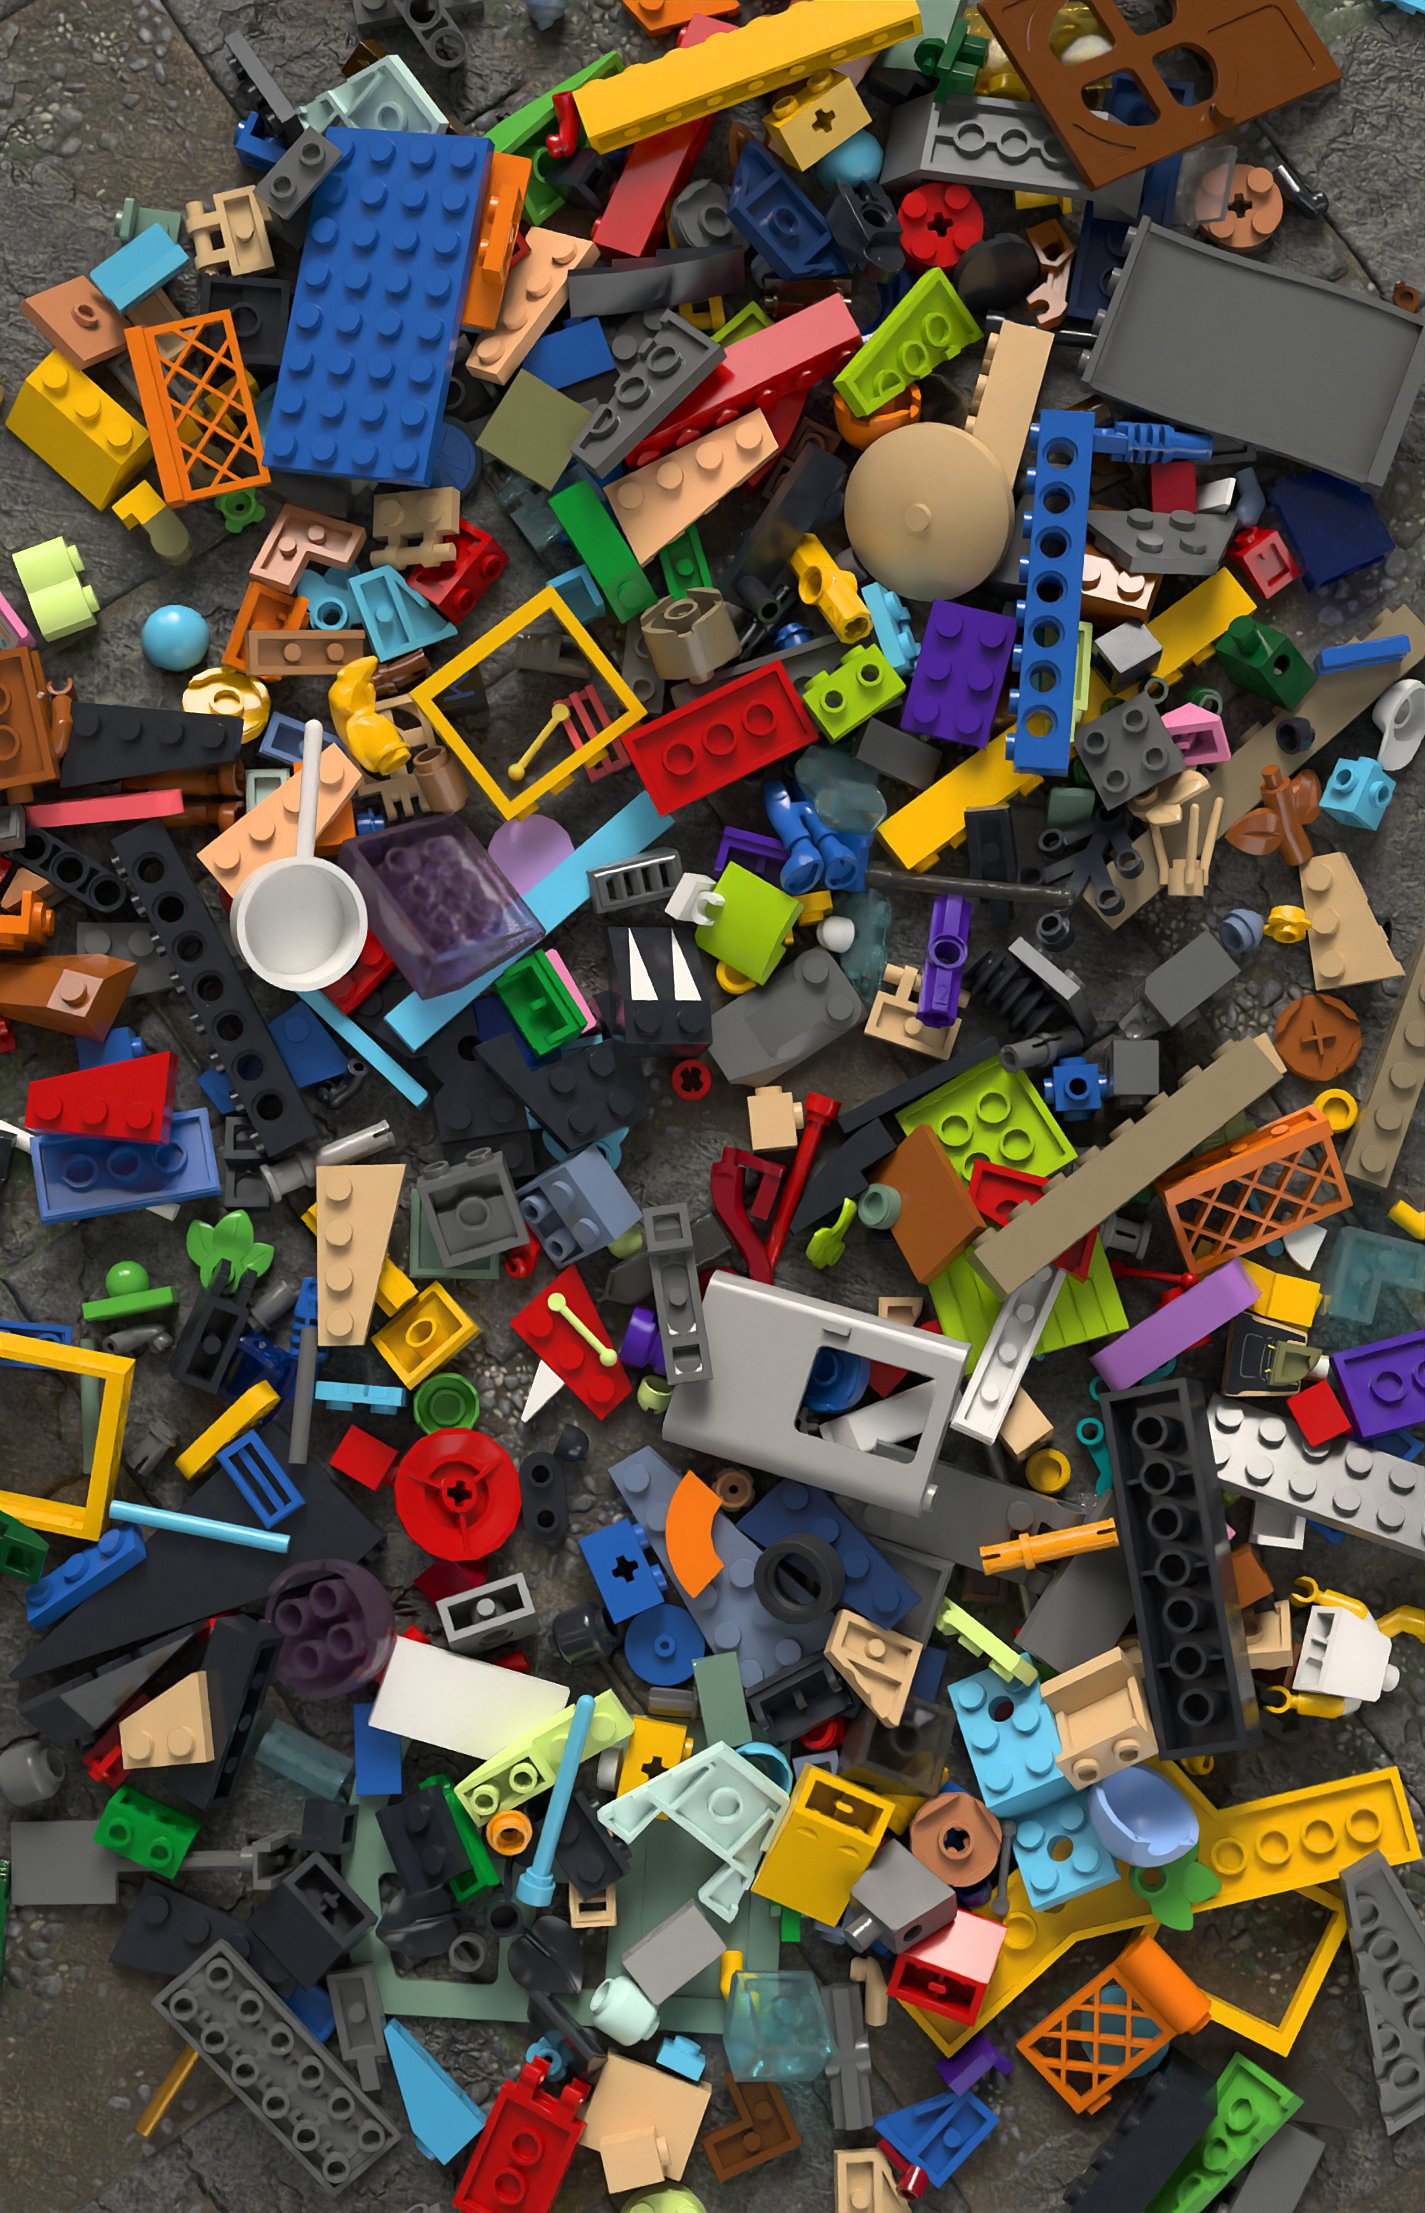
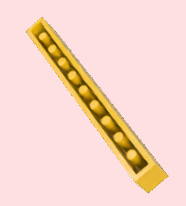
[874,566,1257,877]

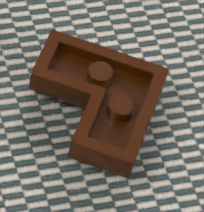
[701,2055,803,2182]

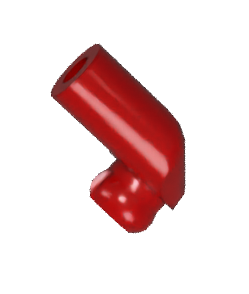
[504,1220,541,1278]

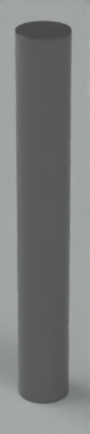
[288,1327,318,1464]

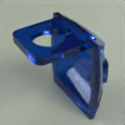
[216,1330,298,1427]

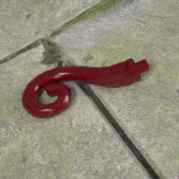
[697,1146,774,1302]

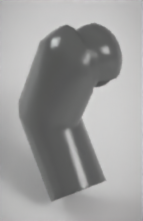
[103,1322,173,1356]

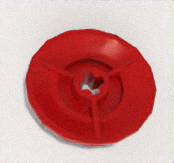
[394,1427,522,1562]

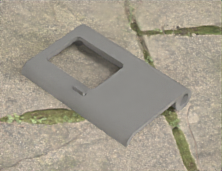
[662,1270,973,1518]

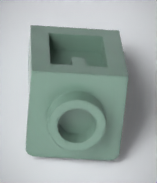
[114,198,184,247]

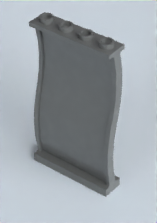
[1075,215,1425,496]

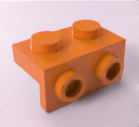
[220,581,310,684]
[0,890,55,953]

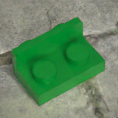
[93,1783,205,1879]

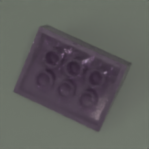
[336,811,547,1001]

